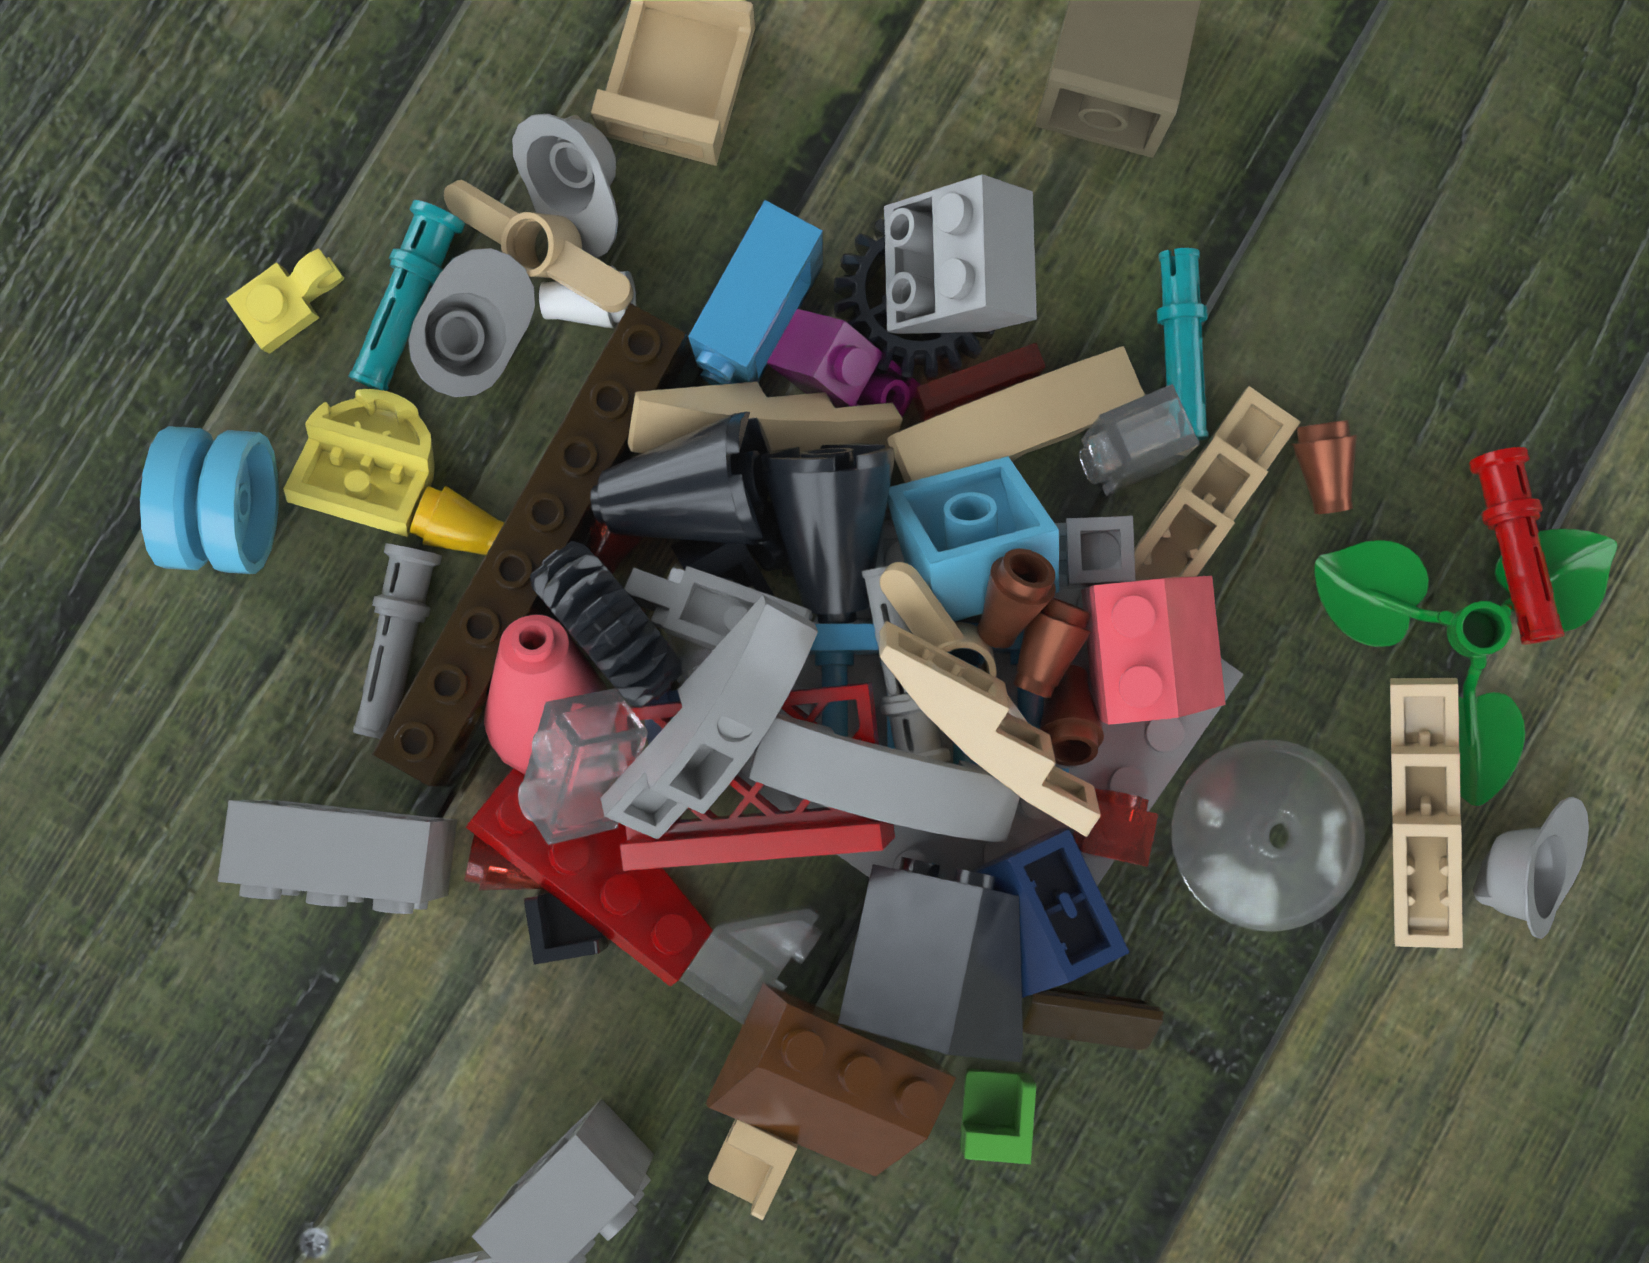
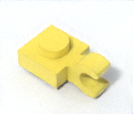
[226,248,344,354]

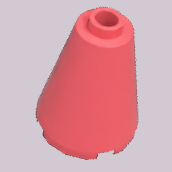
[484,615,613,776]

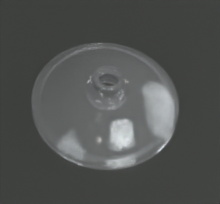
[1172,740,1365,931]

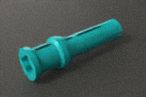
[348,200,466,391]

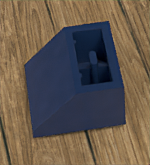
[950,827,1130,998]

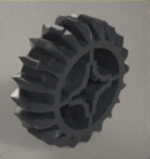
[834,218,995,381]
[530,541,683,708]

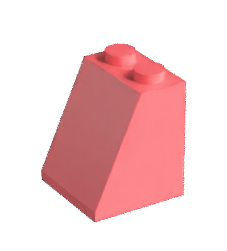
[1081,576,1226,725]

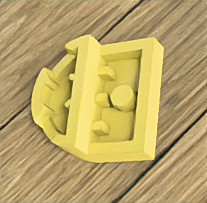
[283,389,435,537]

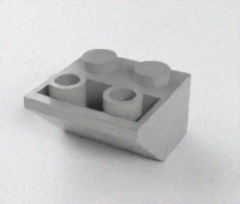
[884,174,1037,334]

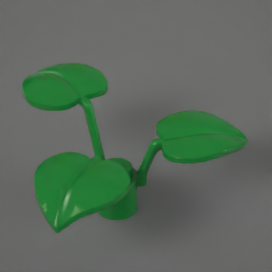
[1314,529,1617,806]

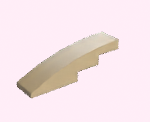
[887,346,1148,483]
[628,382,902,458]
[1134,386,1301,581]
[879,621,1101,837]
[1390,678,1463,949]

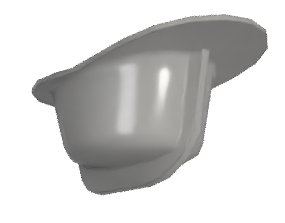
[512,114,618,258]
[408,248,535,397]
[1473,797,1589,939]

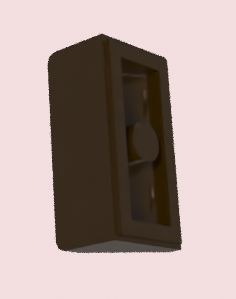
[1022,987,1164,1050]

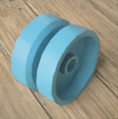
[140,426,279,574]

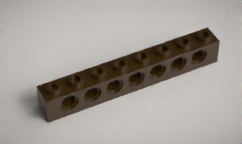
[372,303,692,786]

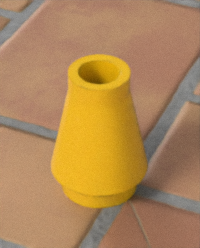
[410,486,505,555]

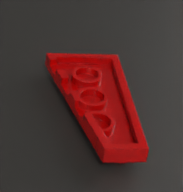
[466,767,713,987]

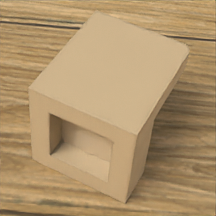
[708,1119,798,1220]

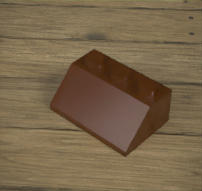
[705,983,956,1177]

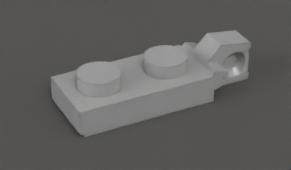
[625,566,813,650]

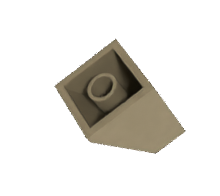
[1035,0,1201,158]

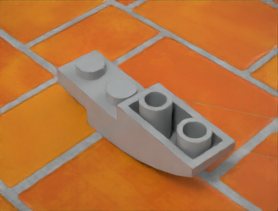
[601,595,818,840]

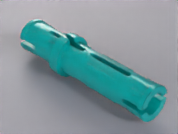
[1157,248,1209,442]

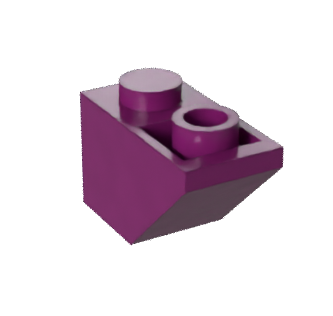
[767,309,921,417]

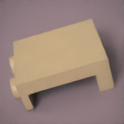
[591,0,755,166]

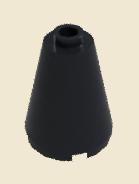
[591,411,779,545]
[761,443,894,624]

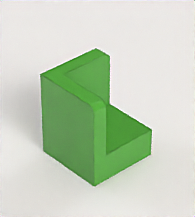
[960,1069,1036,1165]

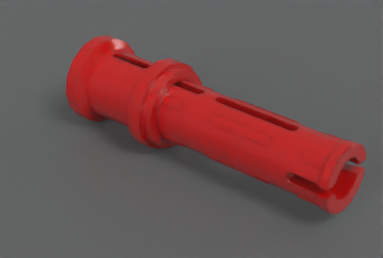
[1469,447,1565,645]

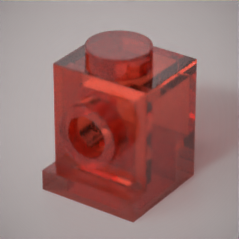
[1073,788,1158,867]

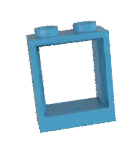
[688,200,823,385]

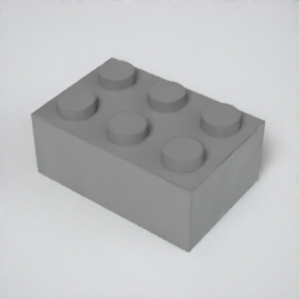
[218,799,457,914]
[472,1099,654,1263]

